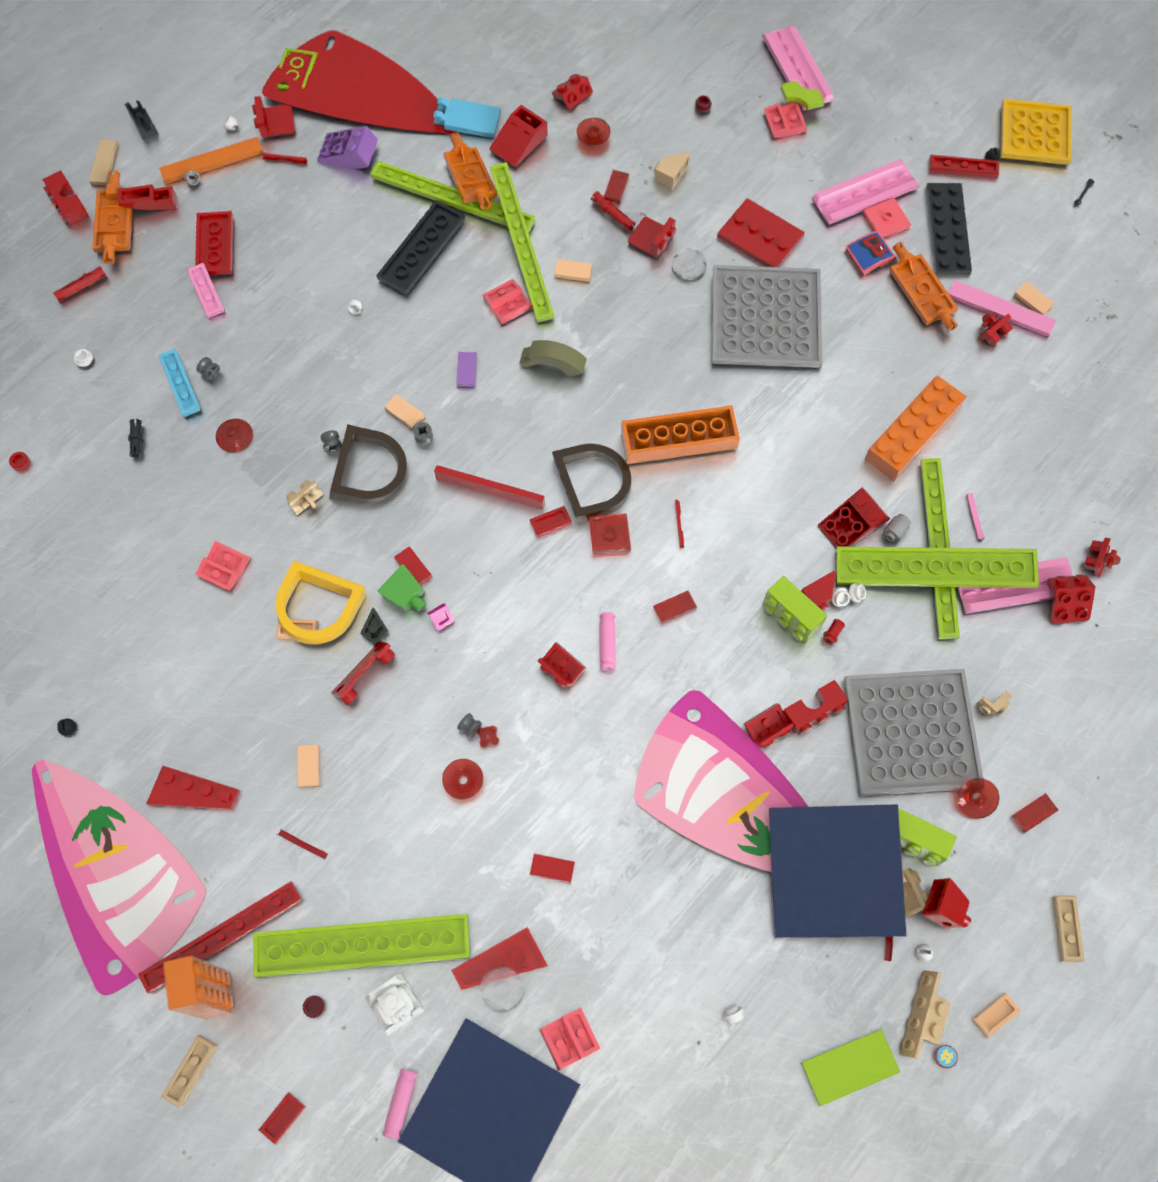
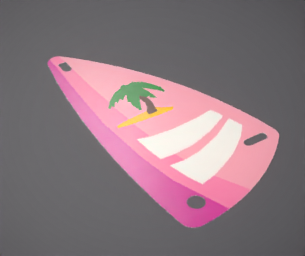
[634,690,809,872]
[32,760,206,995]

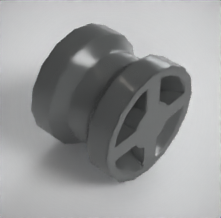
[196,357,220,380]
[413,422,433,446]
[320,430,342,453]
[457,713,482,739]

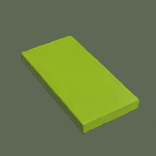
[801,1029,901,1106]

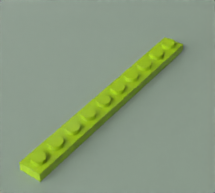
[370,161,535,232]
[490,162,555,323]
[921,458,960,639]

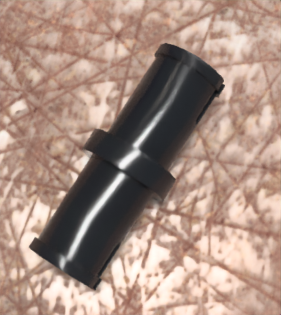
[128,419,143,458]

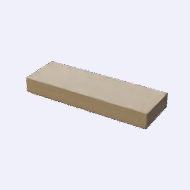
[89,139,118,186]
[1053,896,1084,962]
[161,1035,218,1108]

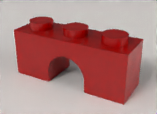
[42,170,90,226]
[783,680,848,734]

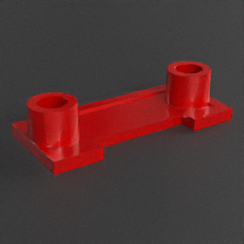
[331,641,395,705]

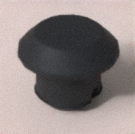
[985,147,1000,161]
[57,718,76,736]

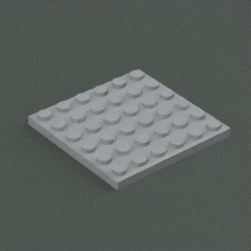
[712,265,822,368]
[844,669,985,796]

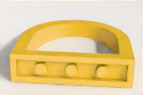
[276,560,366,644]

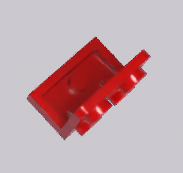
[252,96,295,138]
[628,217,677,258]
[1047,574,1096,623]

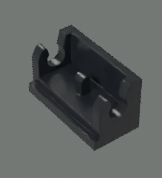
[125,100,159,140]

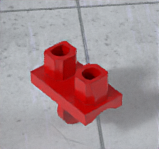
[978,313,1013,346]
[1085,537,1121,577]

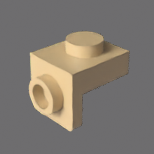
[976,691,1012,718]

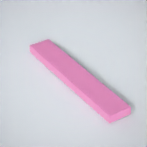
[948,280,1056,337]

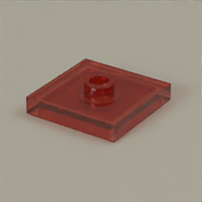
[589,513,631,554]

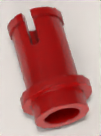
[823,619,845,645]

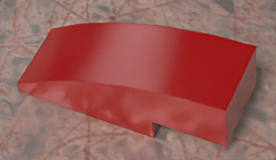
[118,184,177,210]

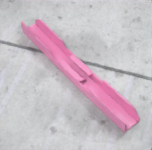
[966,493,985,541]

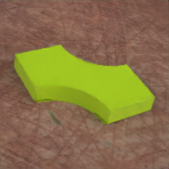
[780,81,824,110]

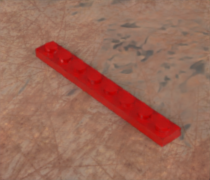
[138,881,302,994]

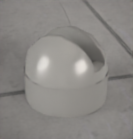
[184,170,200,185]

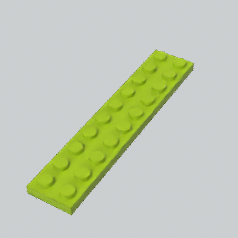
[837,547,1039,588]
[253,914,470,978]

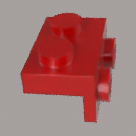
[551,74,593,110]
[538,642,586,687]
[743,703,794,747]

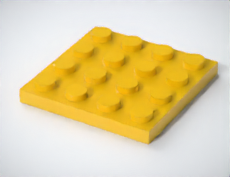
[1000,99,1072,165]

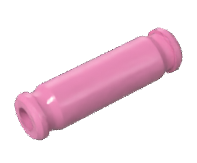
[599,612,616,671]
[382,1069,417,1140]

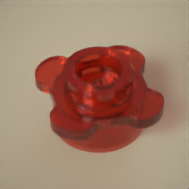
[477,726,499,747]

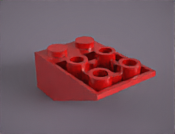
[489,105,548,168]
[818,487,891,547]

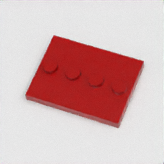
[717,198,805,267]

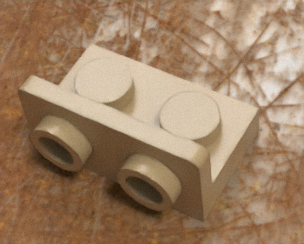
[902,868,928,918]

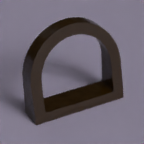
[329,424,407,504]
[552,444,632,524]

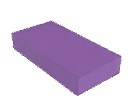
[456,352,477,387]

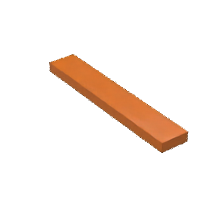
[159,136,264,185]

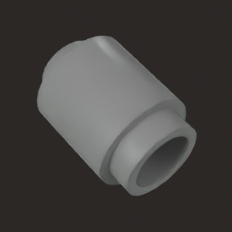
[883,514,911,542]

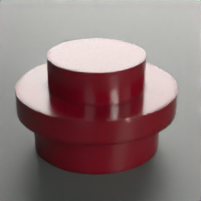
[695,95,712,112]
[303,995,325,1018]

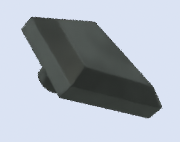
[360,608,388,646]

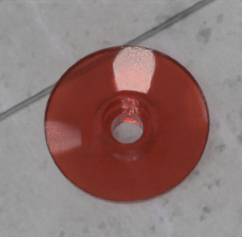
[577,118,611,146]
[215,419,253,453]
[442,759,483,800]
[957,778,1000,819]

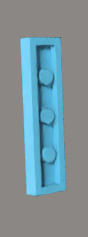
[158,348,201,417]

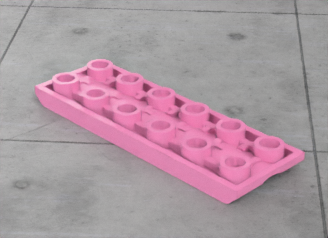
[762,25,833,111]
[812,159,919,225]
[957,557,1073,614]

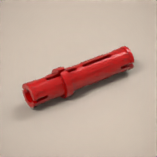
[591,191,636,232]
[53,266,107,303]

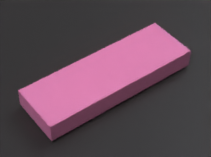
[187,263,225,318]

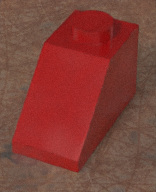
[801,571,836,611]

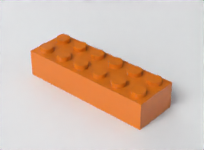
[865,375,967,481]
[621,405,740,464]
[163,956,233,1019]

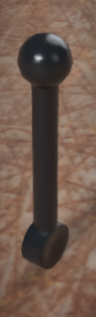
[1074,179,1094,206]

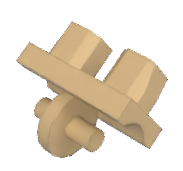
[286,480,324,515]

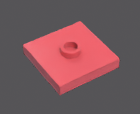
[863,198,911,238]

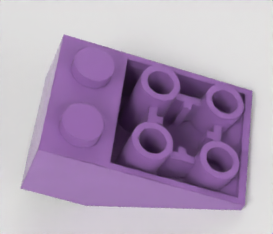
[317,126,378,169]

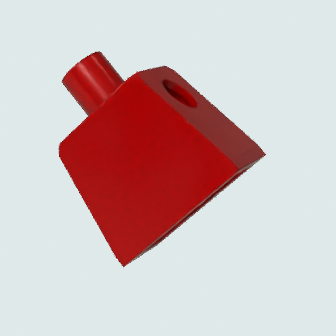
[922,878,971,929]

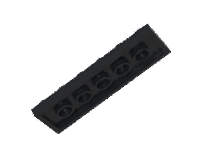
[926,183,972,275]
[376,200,465,295]

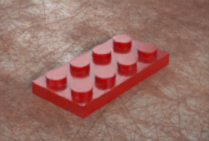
[195,211,233,275]

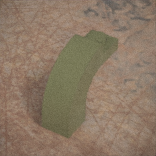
[519,340,587,377]

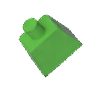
[377,564,427,612]

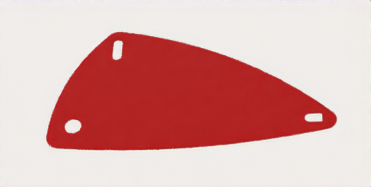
[262,30,456,134]

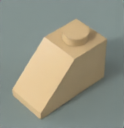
[654,152,690,189]

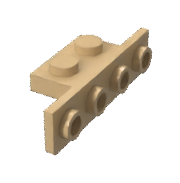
[900,970,951,1060]

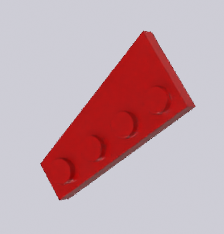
[146,765,240,810]
[451,927,548,990]

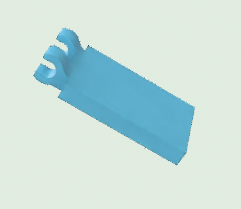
[434,97,501,138]

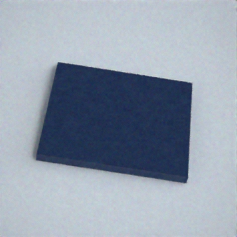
[769,804,907,938]
[398,1018,581,1182]

